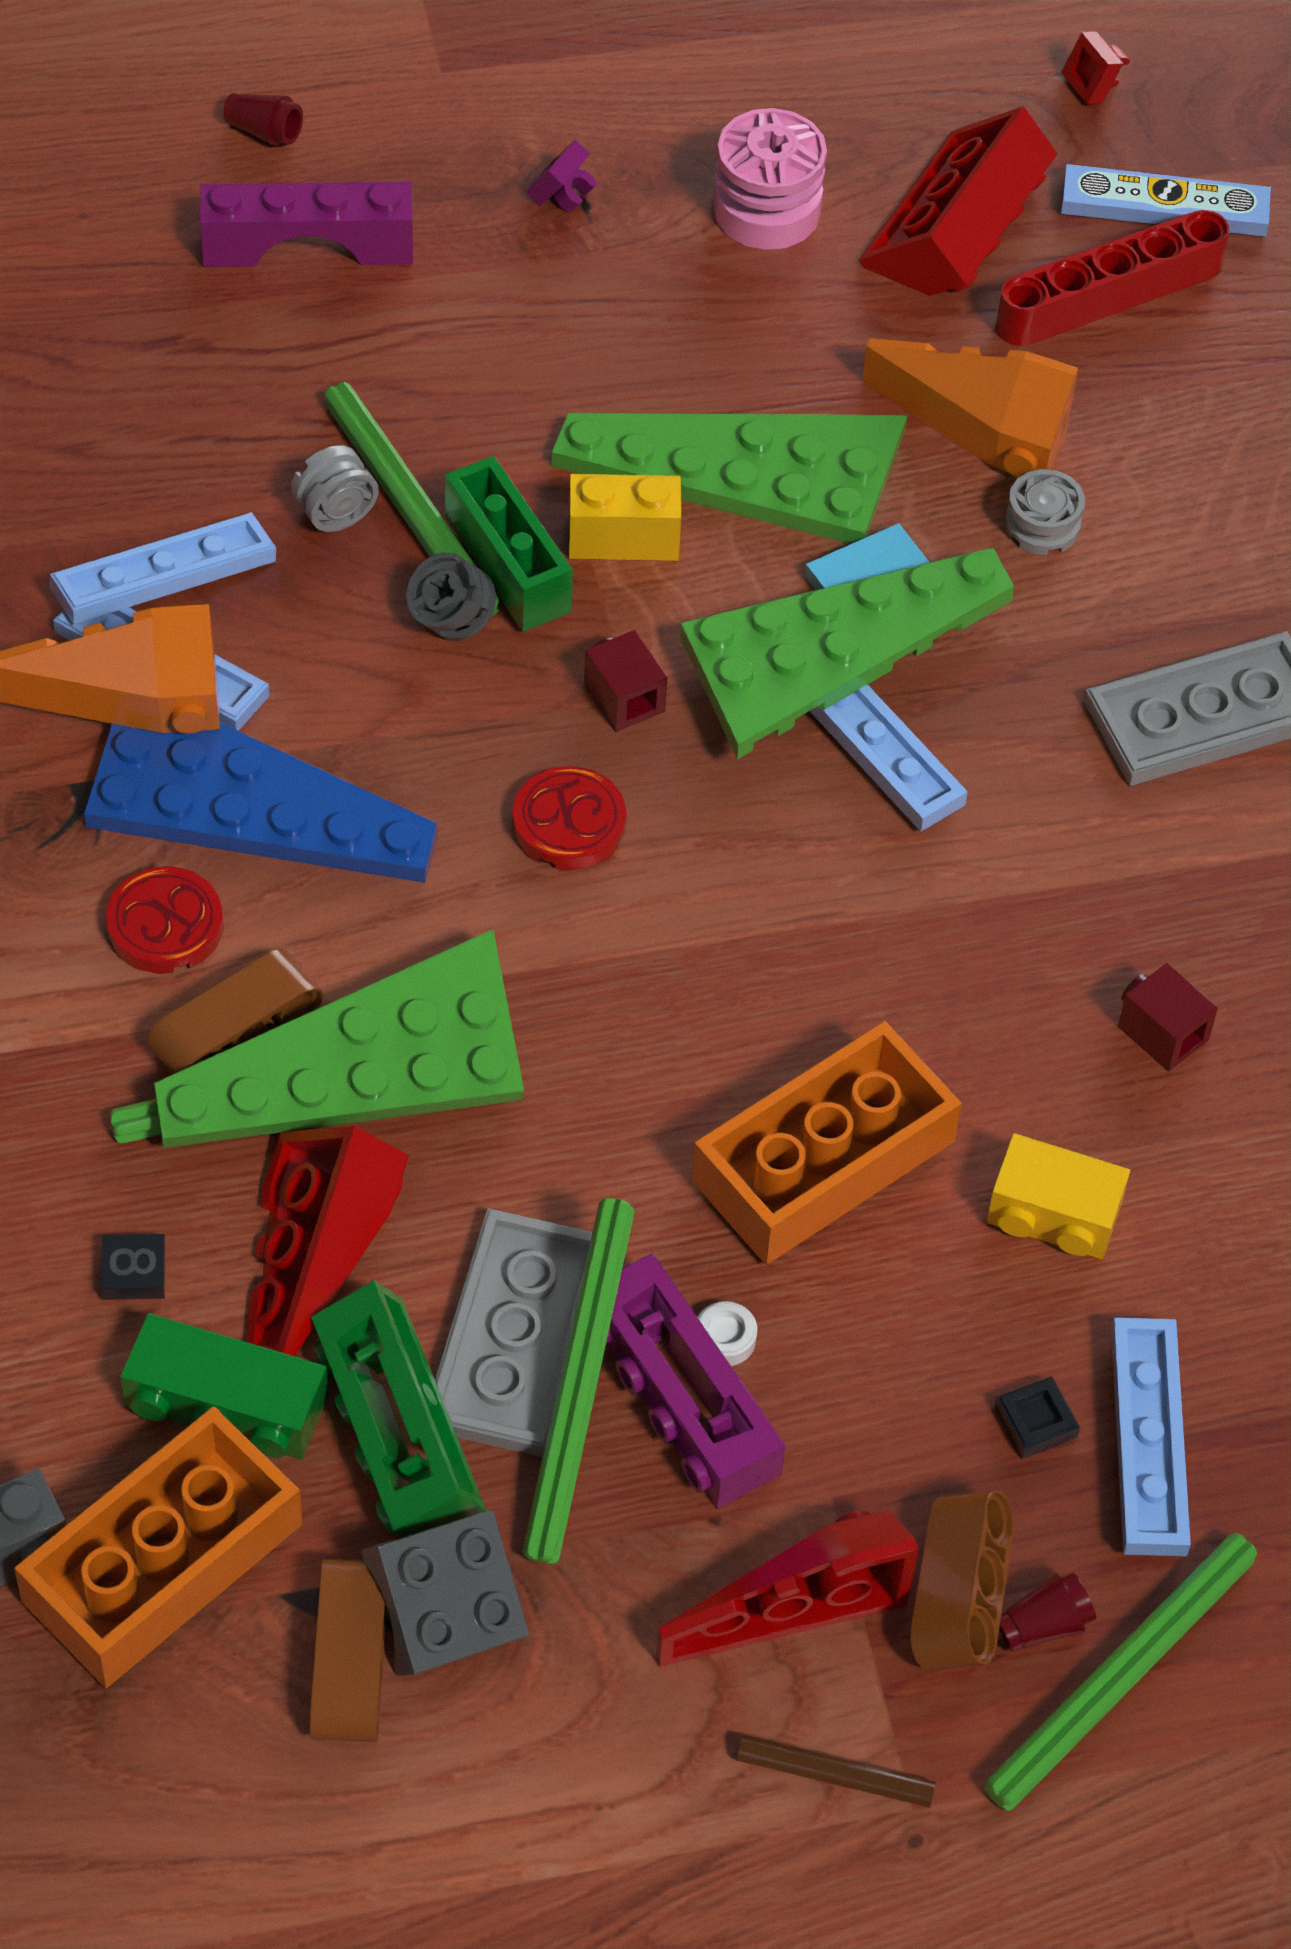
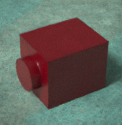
[584,630,668,732]
[1118,963,1218,1072]

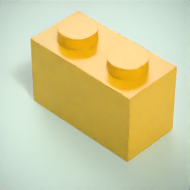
[569,474,681,561]
[986,1133,1131,1260]

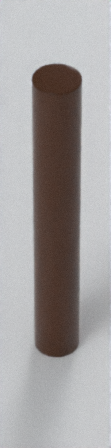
[736,1735,936,1808]

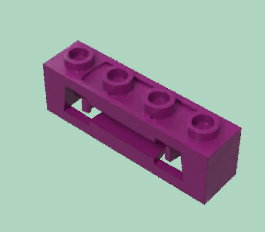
[606,1253,786,1509]

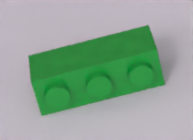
[445,455,573,632]
[120,1313,329,1460]

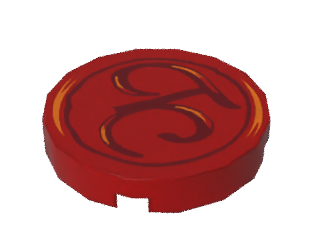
[512,766,627,871]
[106,866,224,974]

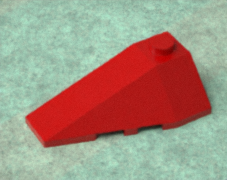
[246,1126,409,1357]
[656,1510,919,1667]

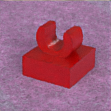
[1061,31,1130,105]

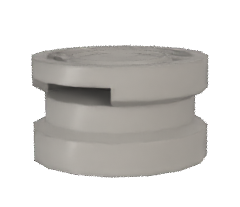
[291,445,379,532]
[1005,469,1085,556]

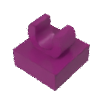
[525,139,597,213]

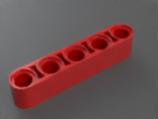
[996,210,1229,346]

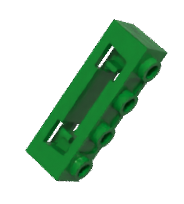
[311,1280,486,1537]

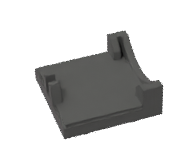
[361,1510,529,1676]

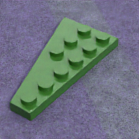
[551,413,908,544]
[680,548,1014,760]
[154,929,524,1148]

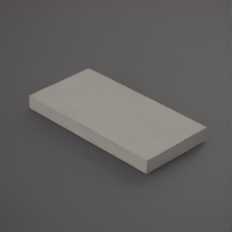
[1083,631,1291,786]
[435,1208,592,1458]

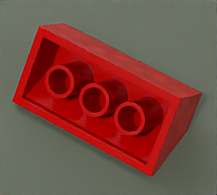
[858,106,1058,296]

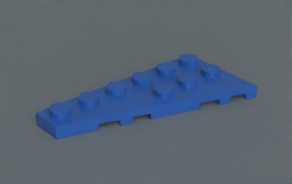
[84,723,437,883]

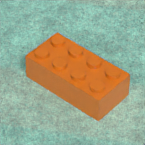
[691,1021,962,1265]
[14,1406,303,1689]

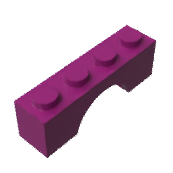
[200,182,413,267]

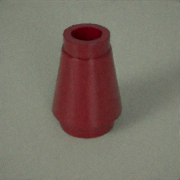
[223,93,303,147]
[999,1572,1097,1652]

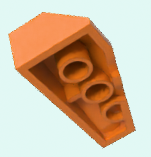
[862,338,1078,477]
[0,604,220,734]

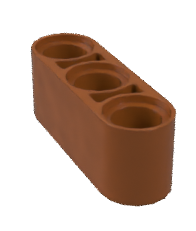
[147,949,324,1075]
[910,1490,1014,1670]
[310,1559,387,1742]

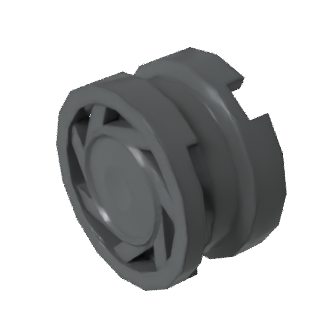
[406,552,496,641]

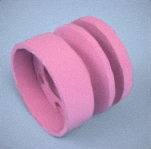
[713,108,827,250]

